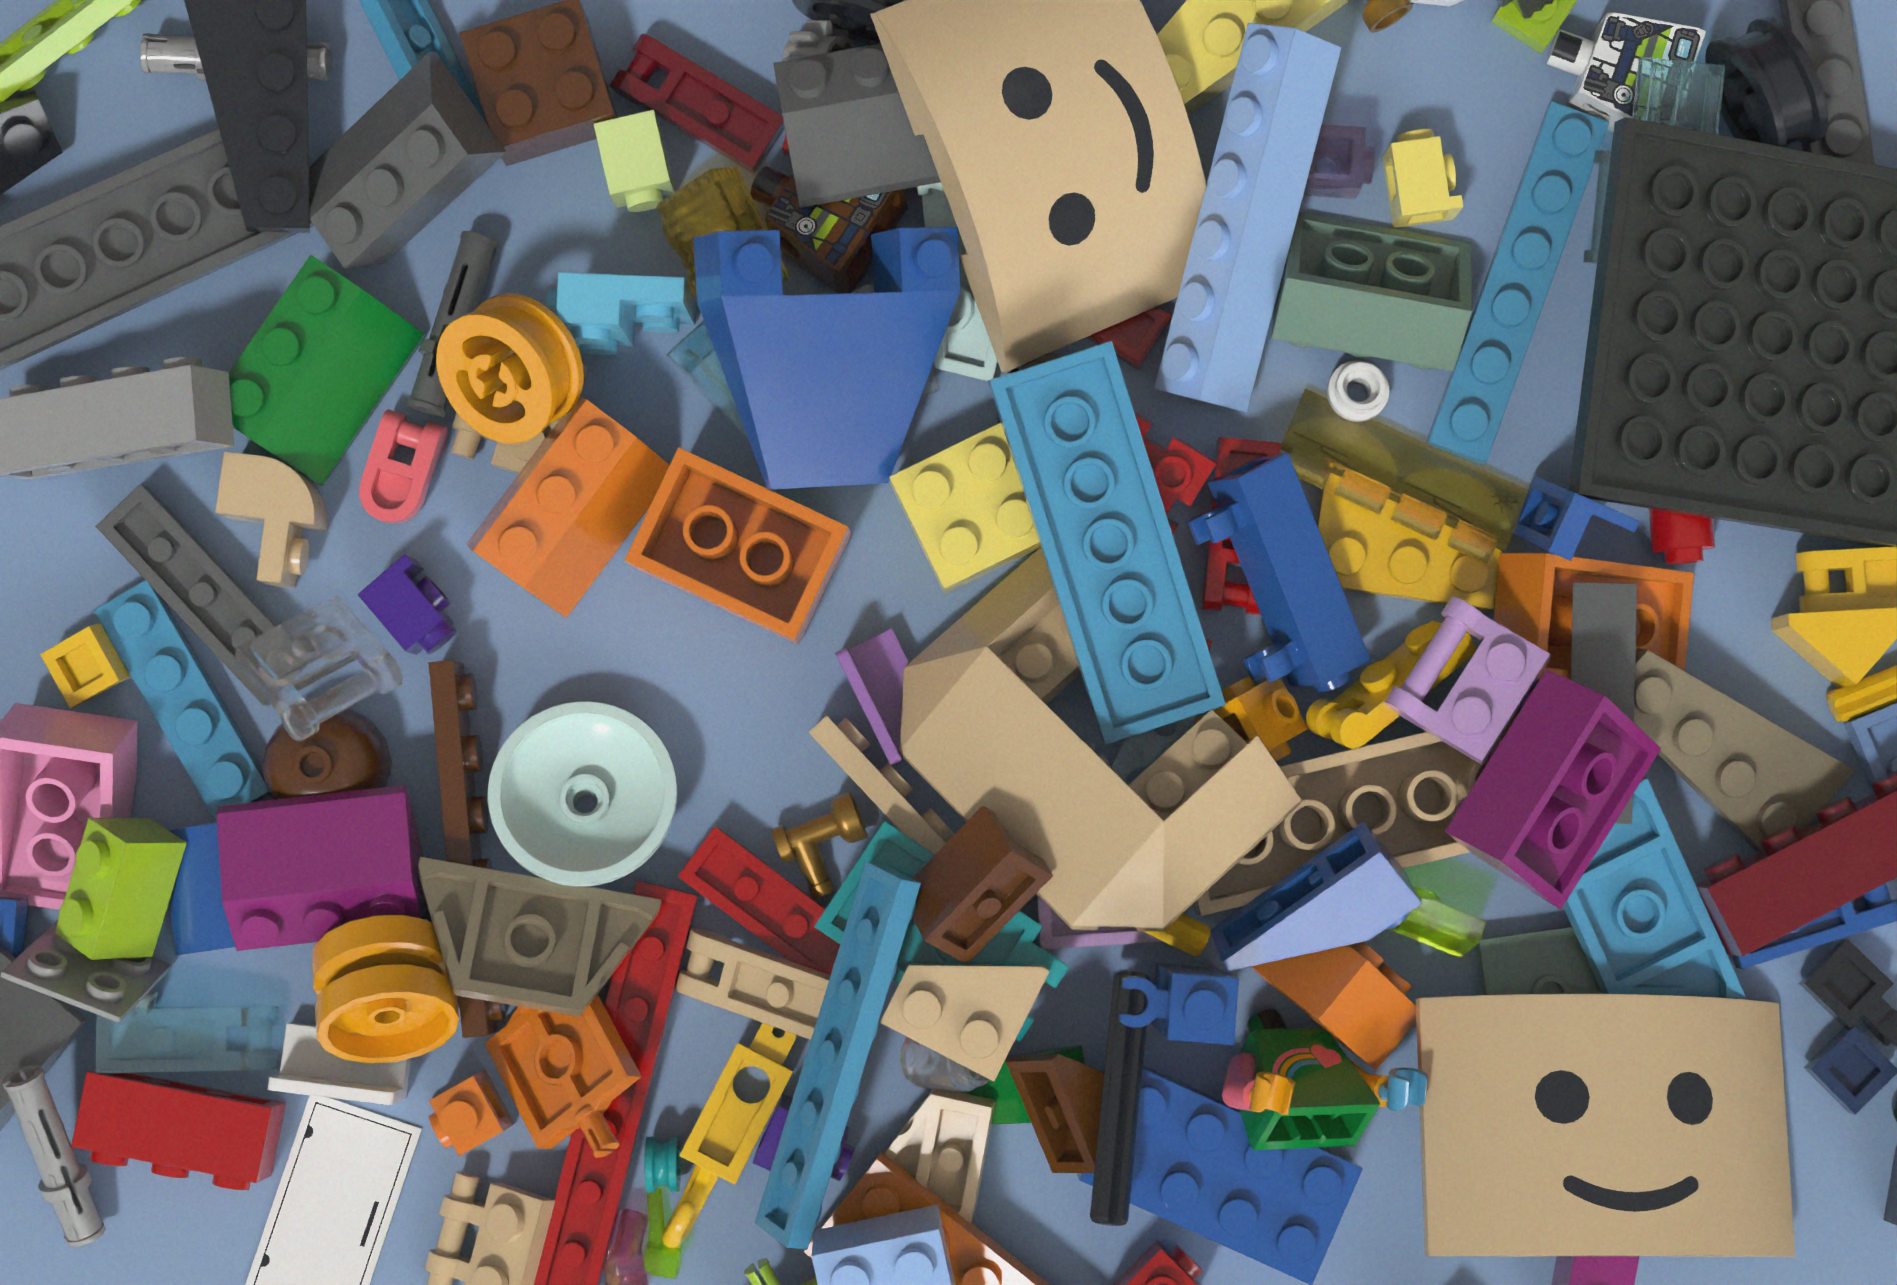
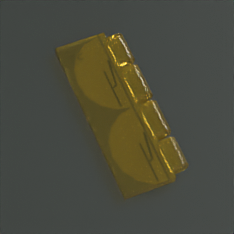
[1280,389,1528,564]

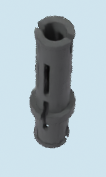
[406,231,500,418]

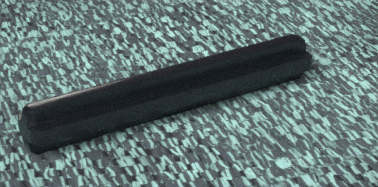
[1090,970,1151,1226]

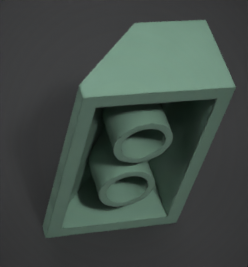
[1271,212,1472,372]

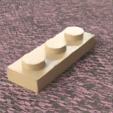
[808,715,955,854]

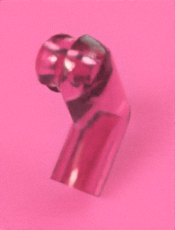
[604,1209,649,1285]

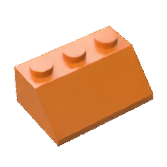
[466,397,670,618]

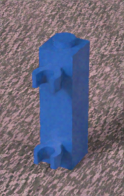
[1187,453,1370,692]
[1113,963,1239,1045]

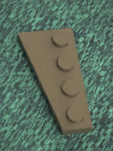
[1634,648,1856,853]

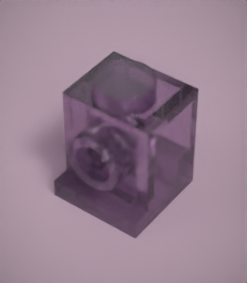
[1303,124,1375,199]

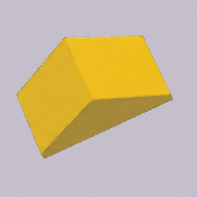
[1771,607,1897,688]

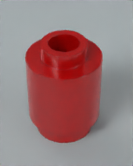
[1649,509,1715,564]

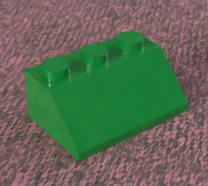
[229,254,426,486]

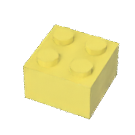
[889,422,1041,595]

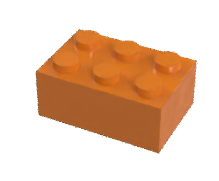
[624,447,851,645]

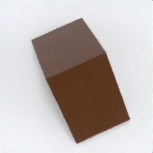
[1006,1054,1104,1173]

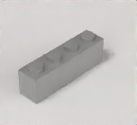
[0,357,234,480]

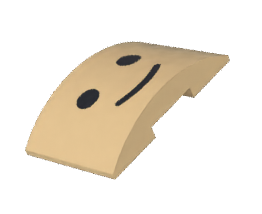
[870,0,1207,372]
[1415,994,1795,1257]

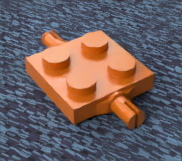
[484,994,641,1158]

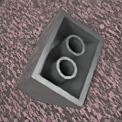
[773,43,941,208]
[310,52,507,269]

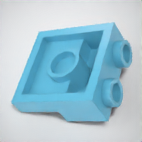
[546,272,696,355]

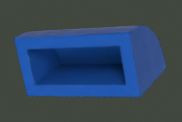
[169,823,235,956]

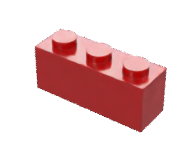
[71,1067,286,1190]

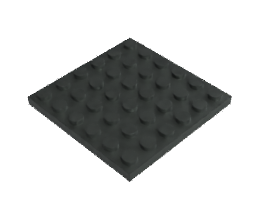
[1568,117,1897,547]

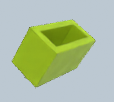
[55,818,187,960]

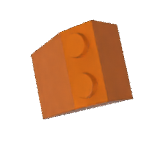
[1493,553,1694,681]

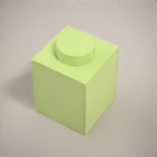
[593,110,676,212]

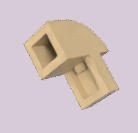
[215,452,328,589]

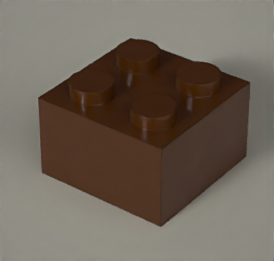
[460,0,618,166]

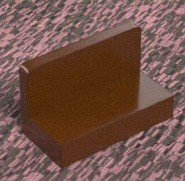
[912,806,1053,964]

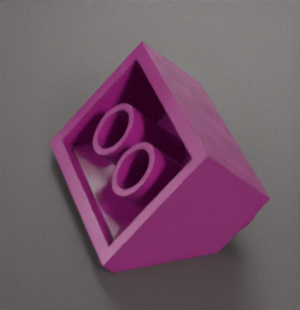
[1445,669,1661,909]
[217,785,427,951]

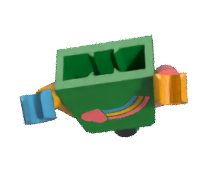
[1222,1009,1427,1150]

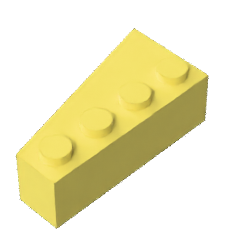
[1157,0,1350,116]

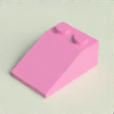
[0,703,138,910]

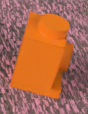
[429,1070,515,1156]

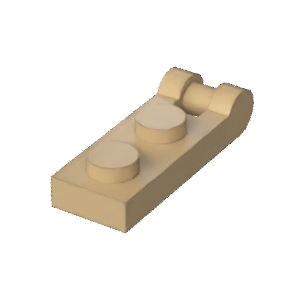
[675,928,831,1040]

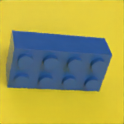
[1077,1065,1363,1285]

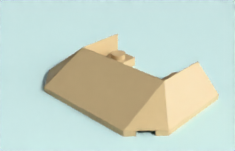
[899,548,1301,931]

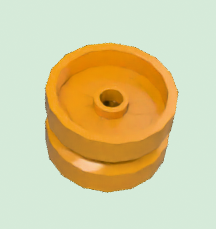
[311,915,459,1063]

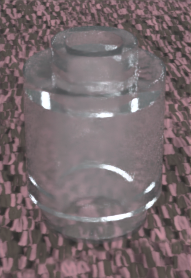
[900,1037,990,1092]

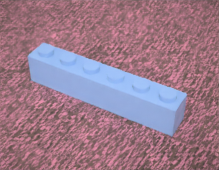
[1154,23,1342,412]

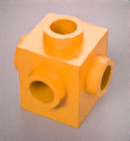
[1194,676,1308,761]

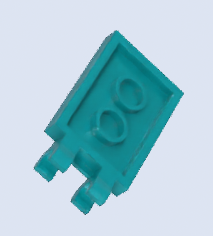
[814,821,1069,1042]

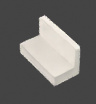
[267,1022,411,1105]

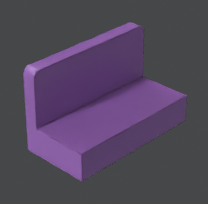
[835,628,909,767]

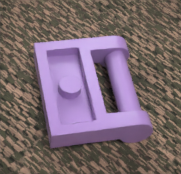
[1384,596,1550,765]

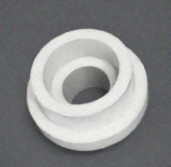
[1327,360,1389,422]

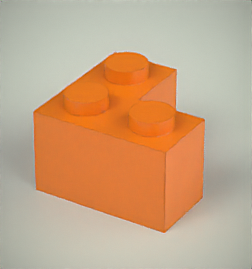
[1250,942,1416,1071]

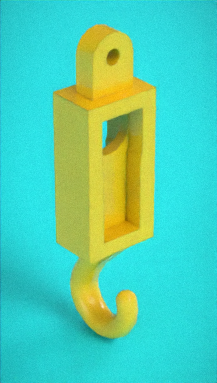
[662,1023,797,1249]

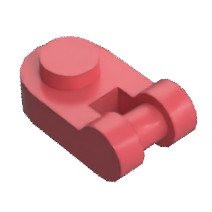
[359,409,448,524]

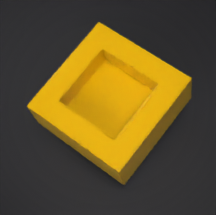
[40,623,130,708]

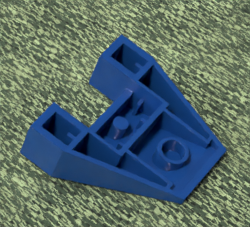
[693,227,961,490]

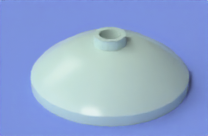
[488,702,677,886]

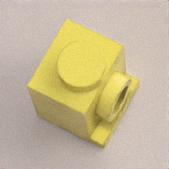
[1382,129,1463,228]

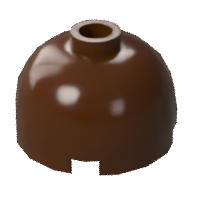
[262,705,392,800]

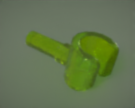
[644,1189,682,1279]

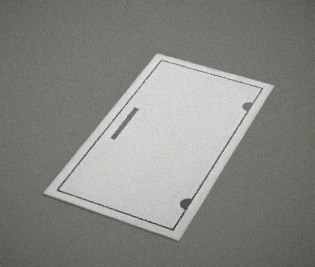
[245,1095,422,1285]

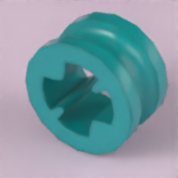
[644,1135,681,1193]

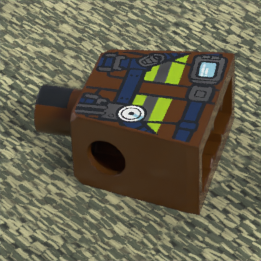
[750,166,908,294]

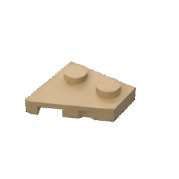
[880,963,1051,1081]
[884,1087,995,1224]

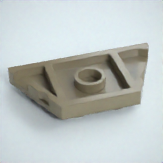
[418,857,661,1017]

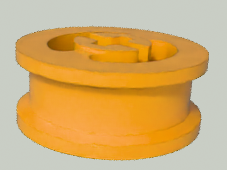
[436,293,584,444]

